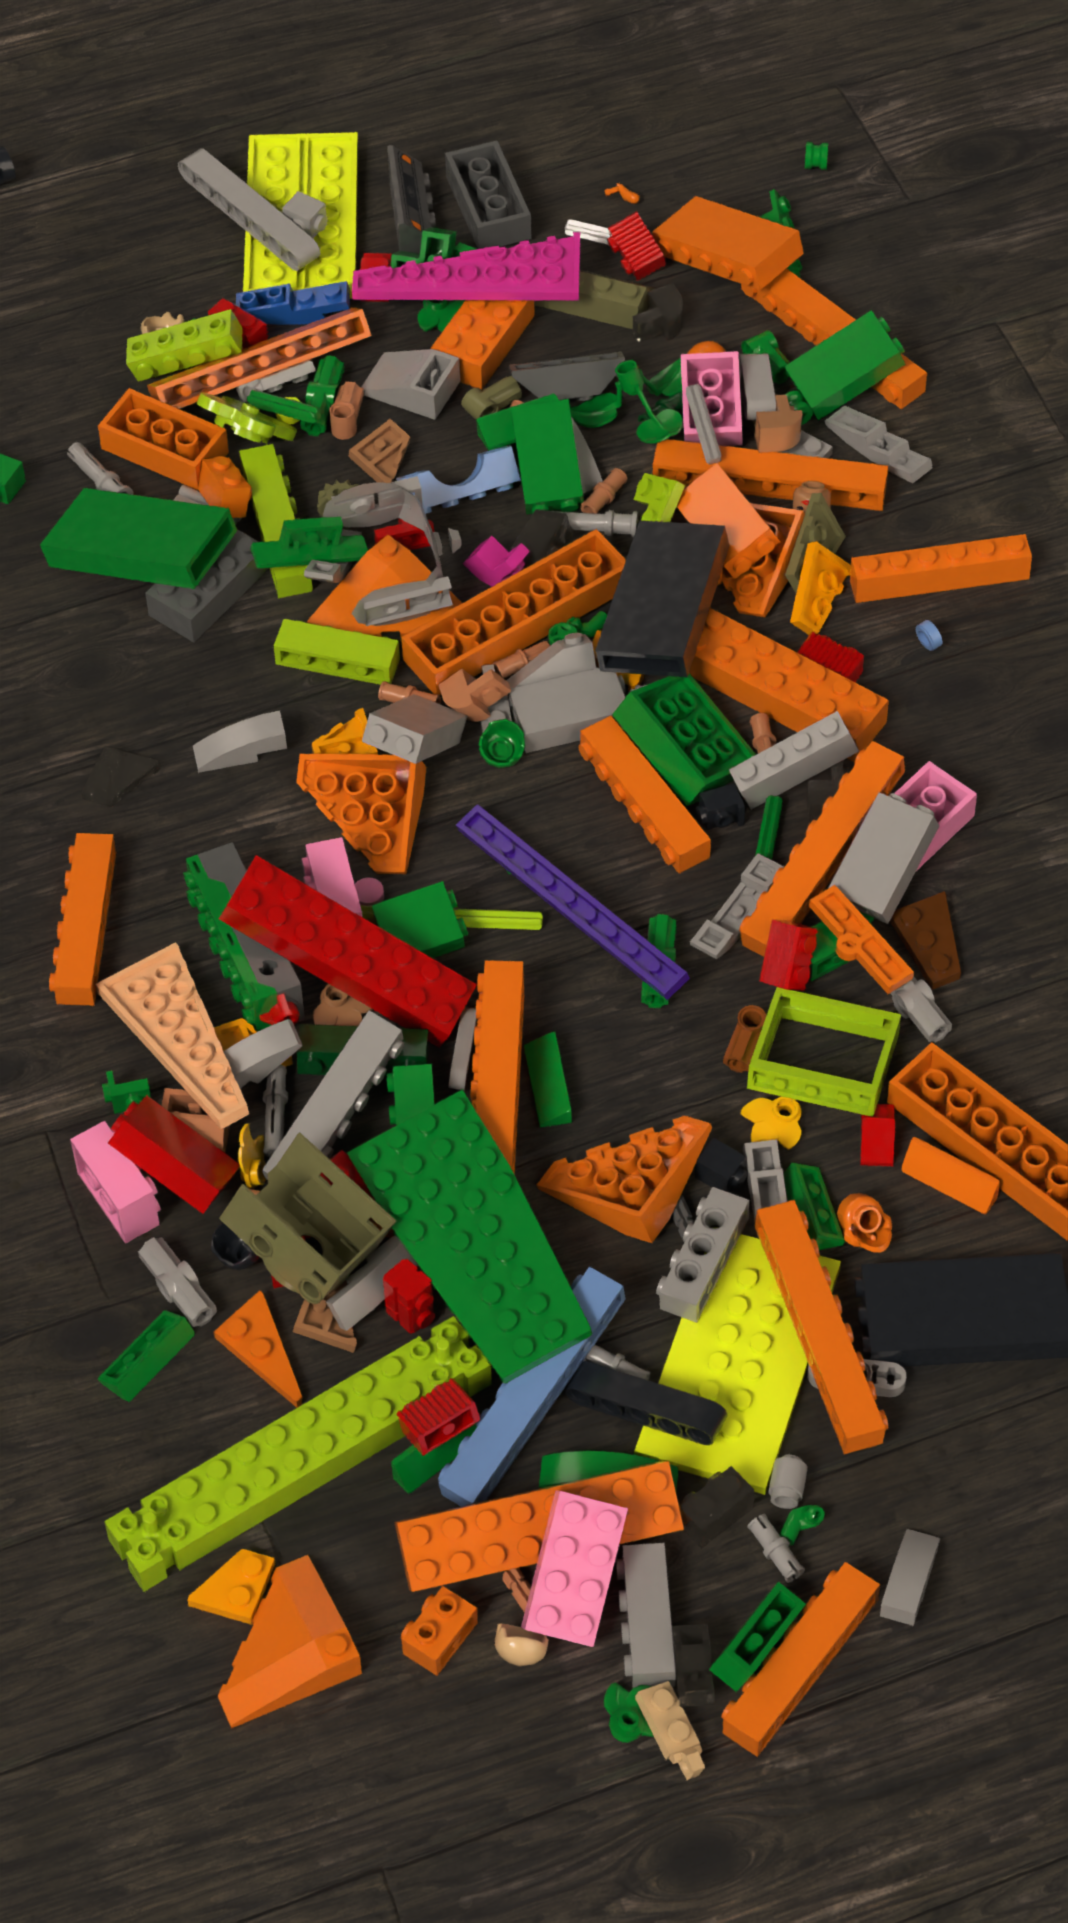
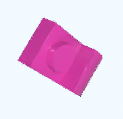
[463,536,530,587]

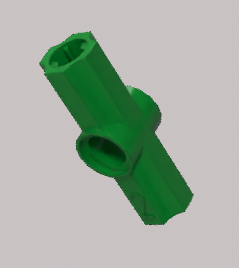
[300,356,344,436]
[641,914,677,1008]

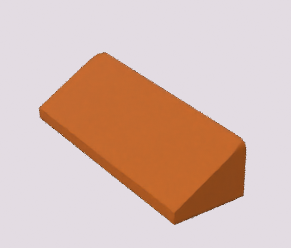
[901,1137,1000,1214]

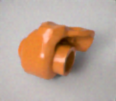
[837,1193,892,1253]

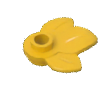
[741,1096,801,1150]
[238,1123,266,1188]

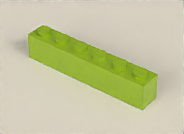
[239,444,313,599]

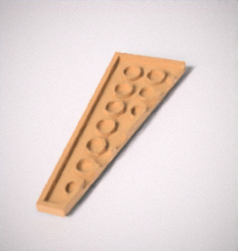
[95,942,249,1129]

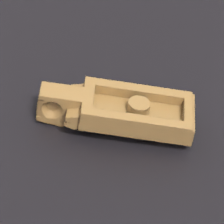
[635,1681,705,1780]

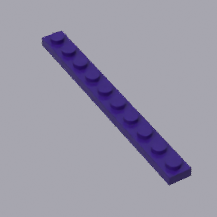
[456,804,690,1000]

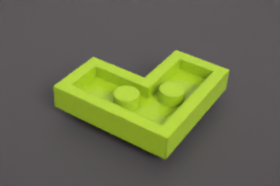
[633,473,685,522]

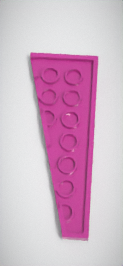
[352,232,580,300]

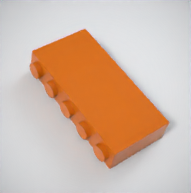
[652,196,804,290]

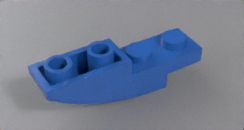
[236,281,350,325]

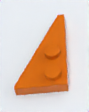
[214,1290,303,1408]

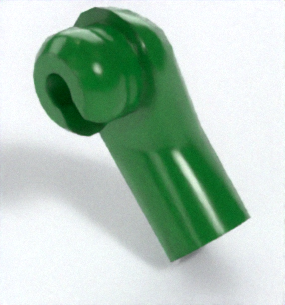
[566,611,607,638]
[779,1505,825,1546]

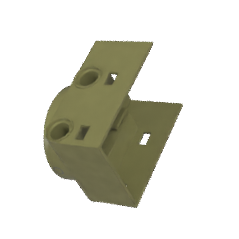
[219,1132,396,1304]

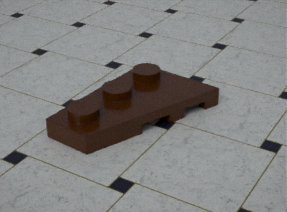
[890,891,961,990]

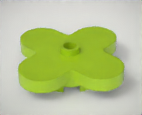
[197,392,297,444]

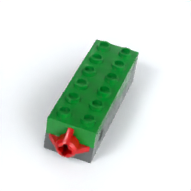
[183,842,305,1032]

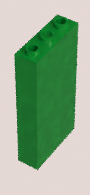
[40,488,237,589]

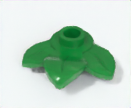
[418,300,465,332]
[603,1682,654,1743]

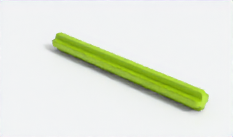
[360,905,543,930]

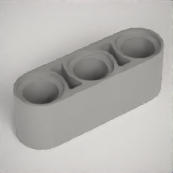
[738,354,776,421]

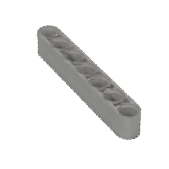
[178,148,320,271]

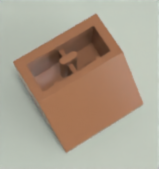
[162,1088,230,1153]

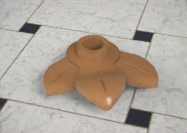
[313,984,373,1026]

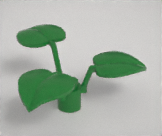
[570,358,684,444]

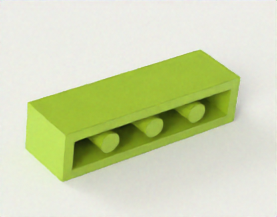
[274,619,400,685]

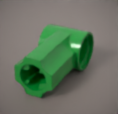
[741,330,790,385]

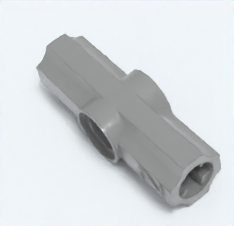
[890,976,952,1043]
[138,1237,217,1327]

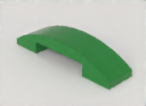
[539,1451,678,1492]

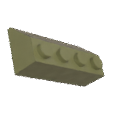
[534,270,656,331]

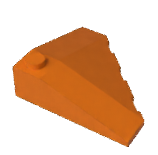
[722,503,805,617]
[307,535,462,637]
[296,754,427,874]
[537,1116,712,1243]
[218,1555,362,1729]

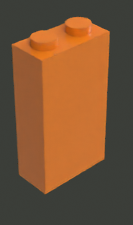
[676,463,781,579]

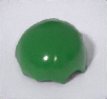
[479,719,525,769]

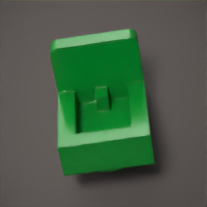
[102,1070,151,1114]

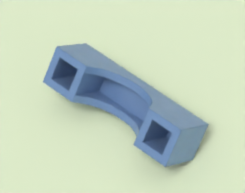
[396,446,520,514]

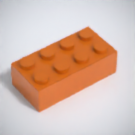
[431,300,535,390]
[98,388,229,490]

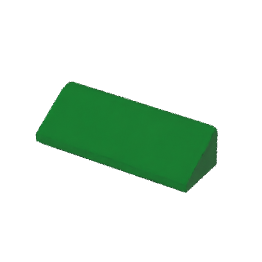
[476,393,559,451]
[524,1032,572,1128]
[783,1163,845,1250]
[98,1310,195,1402]
[391,1423,478,1493]

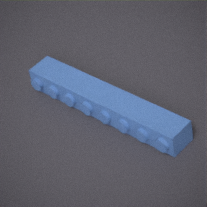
[438,1267,626,1506]

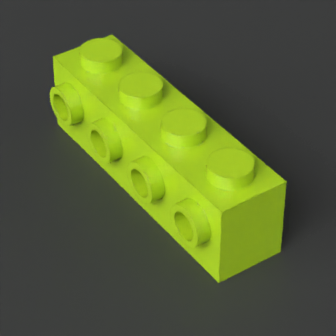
[126,309,242,382]

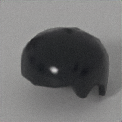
[211,1222,259,1271]

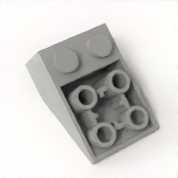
[361,349,460,420]

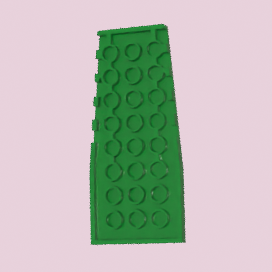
[347,1089,592,1384]

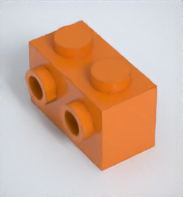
[198,456,252,518]
[401,1586,478,1676]

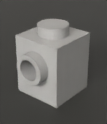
[282,191,328,238]

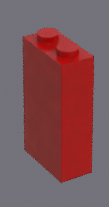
[108,1095,240,1214]

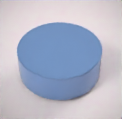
[916,620,943,651]

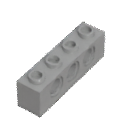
[656,1187,749,1323]

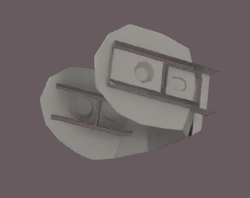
[323,476,462,626]

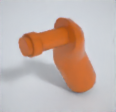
[604,183,640,204]

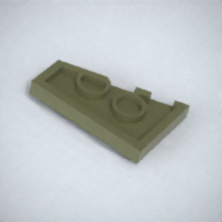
[785,493,846,593]

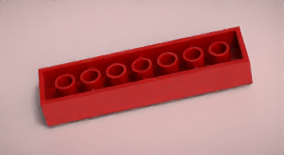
[219,855,477,1048]

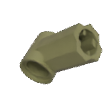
[461,376,522,420]

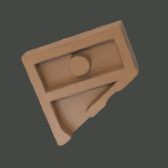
[348,419,410,483]
[293,1281,357,1353]

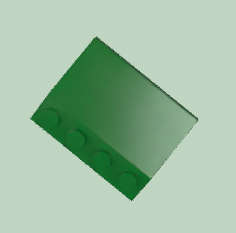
[612,673,756,806]

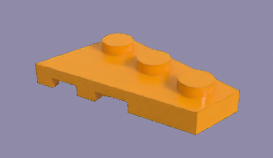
[790,541,851,635]

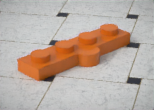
[809,885,914,994]

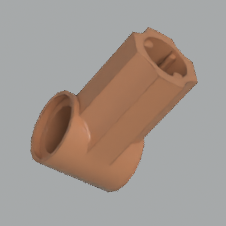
[330,382,364,440]

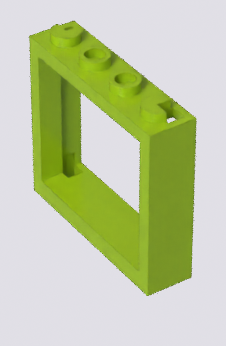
[747,987,901,1117]

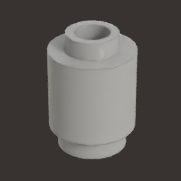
[769,1455,808,1509]

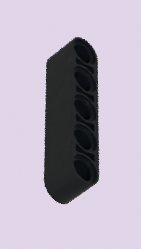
[565,1361,728,1445]

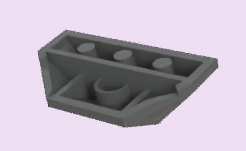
[509,351,625,401]

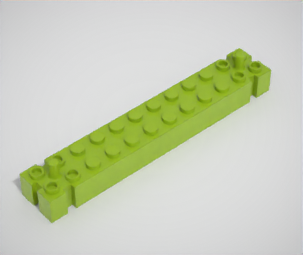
[104,1316,492,1592]

